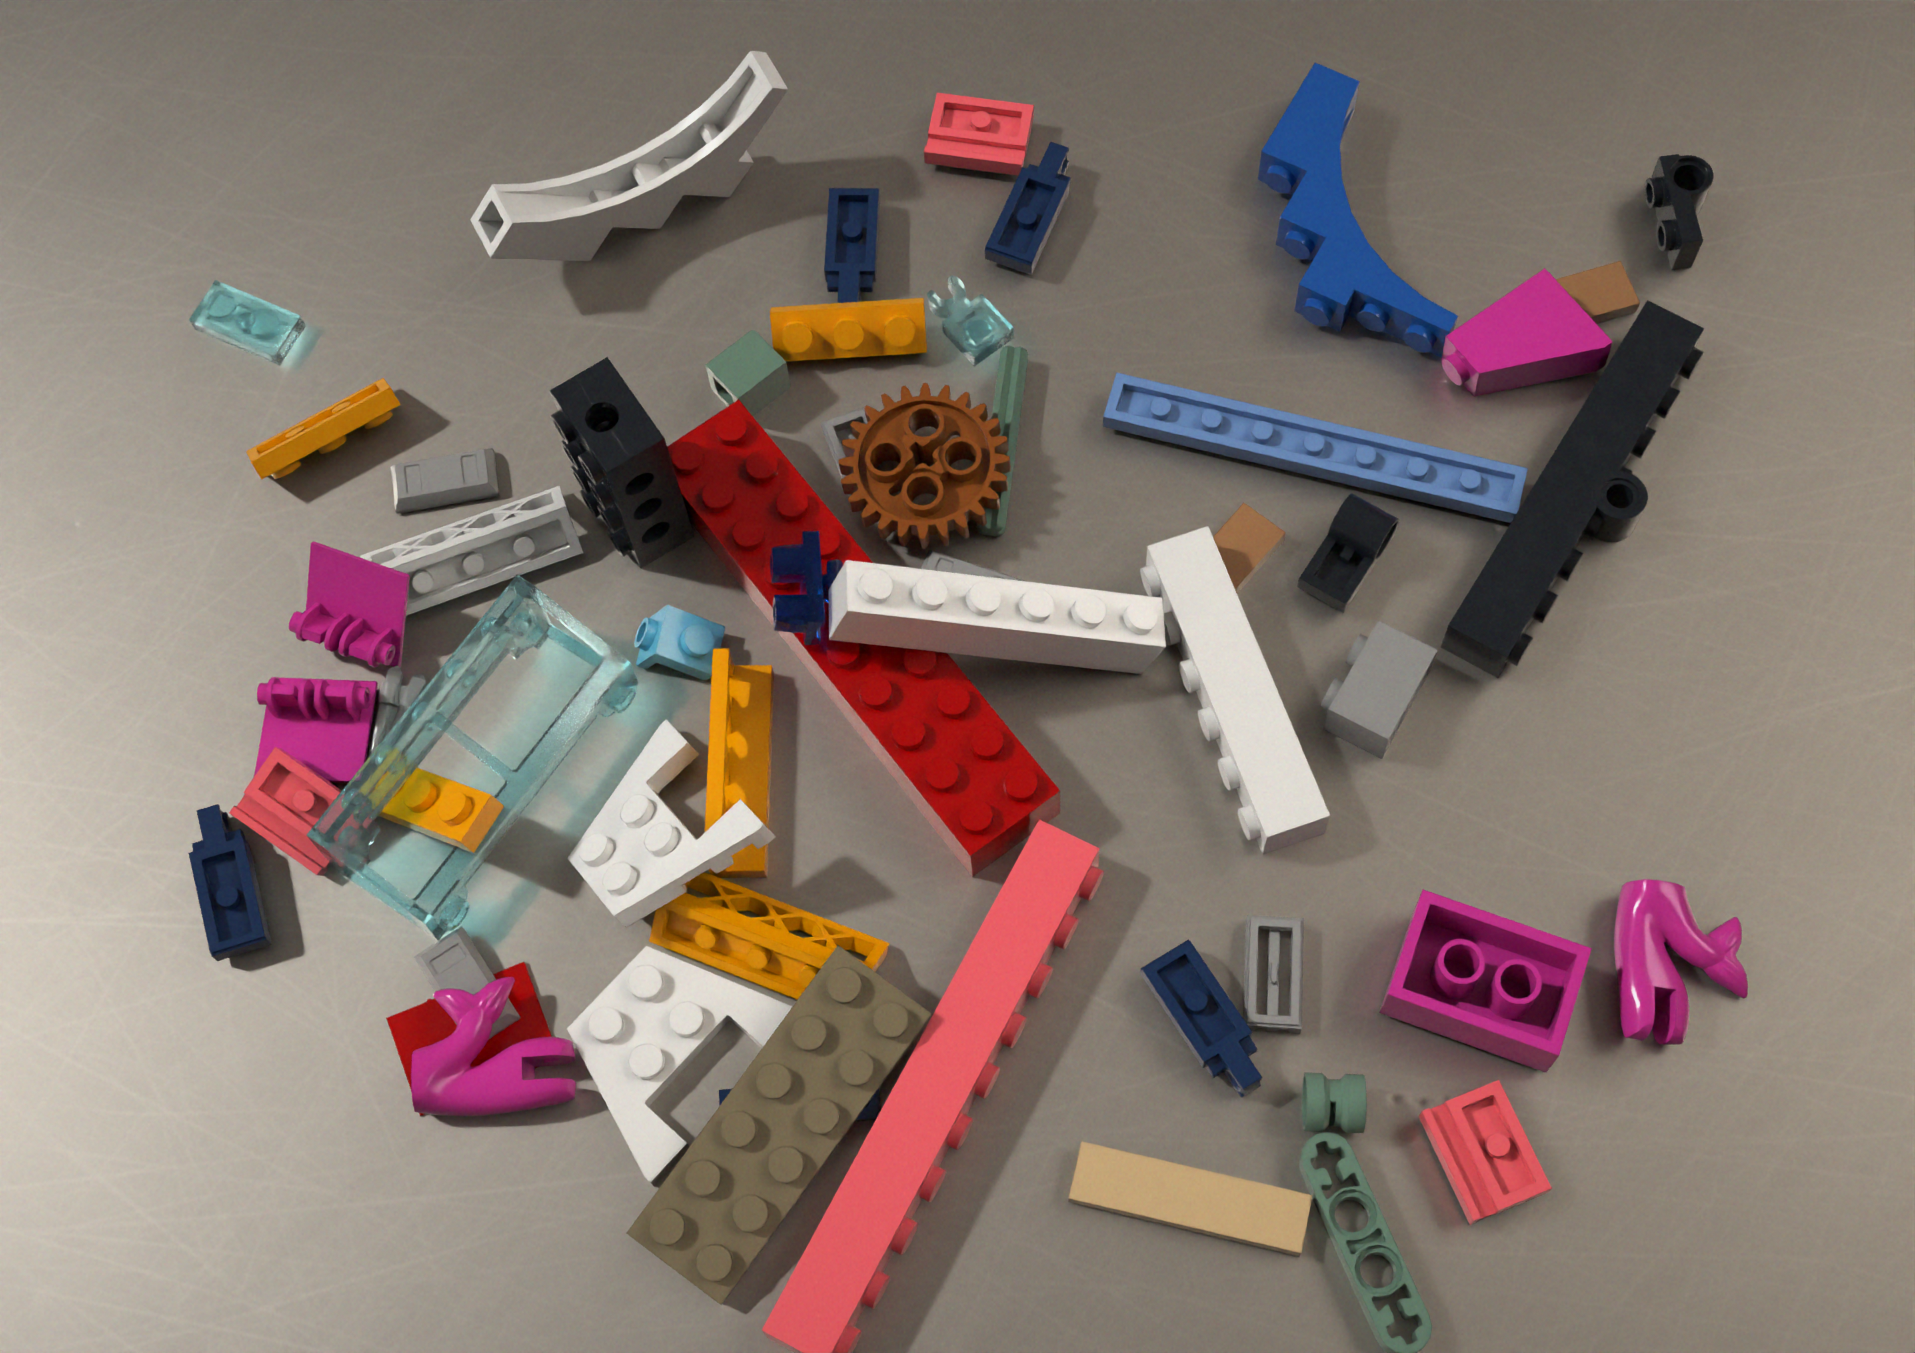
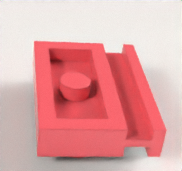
[924,93,1034,176]
[229,747,369,876]
[1419,1080,1552,1225]

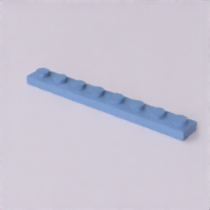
[1103,372,1528,523]

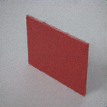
[386,962,552,1116]

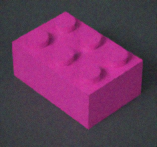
[1379,889,1592,1072]

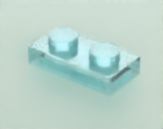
[189,280,306,366]

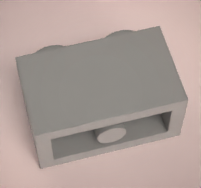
[1321,620,1438,759]

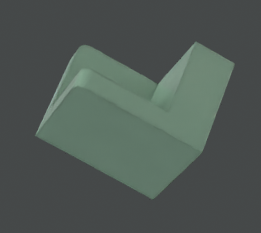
[705,330,791,416]

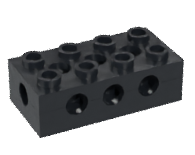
[550,357,695,569]

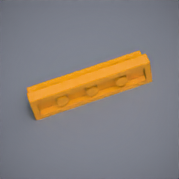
[705,648,774,878]
[649,872,890,1000]

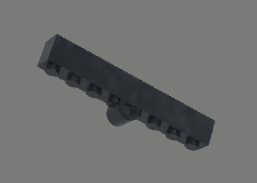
[1441,300,1704,678]

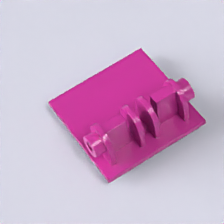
[289,541,410,668]
[254,677,378,784]

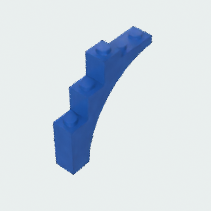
[1258,63,1458,358]

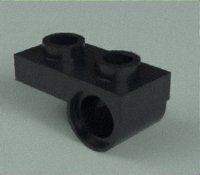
[1645,154,1714,270]
[1297,493,1399,613]

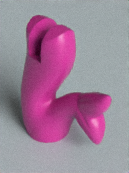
[1614,879,1748,1045]
[411,977,576,1116]

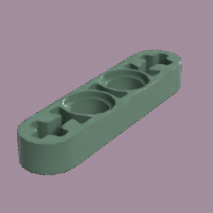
[1299,1132,1432,1353]

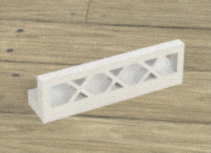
[360,486,583,616]

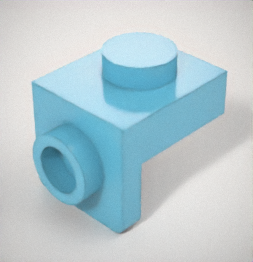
[634,605,725,680]

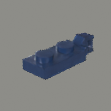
[985,142,1071,275]
[824,188,880,303]
[188,804,272,961]
[1140,939,1262,1098]

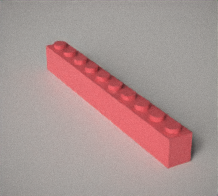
[762,819,1104,1353]

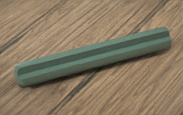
[977,346,1028,537]

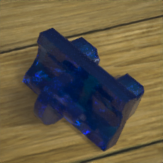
[770,531,843,645]

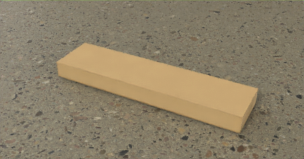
[1068,1141,1313,1257]

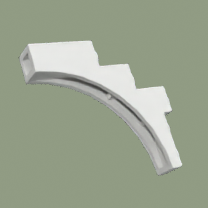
[470,51,788,261]

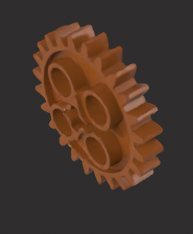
[839,383,1011,549]

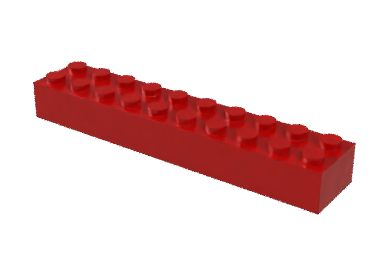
[667,399,1060,877]

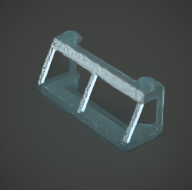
[306,575,639,941]

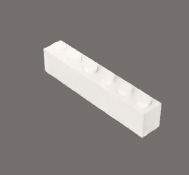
[1140,526,1330,854]
[829,560,1166,674]

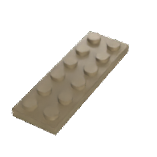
[626,945,932,1305]

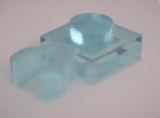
[927,275,1014,367]

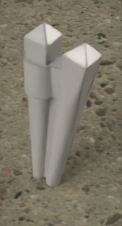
[367,666,427,768]

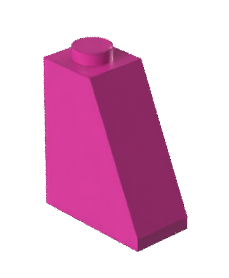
[1442,268,1613,397]

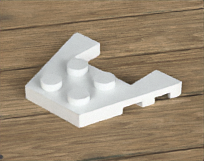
[568,719,776,927]
[567,946,793,1186]

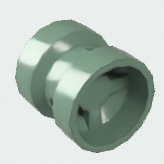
[1302,1072,1367,1133]

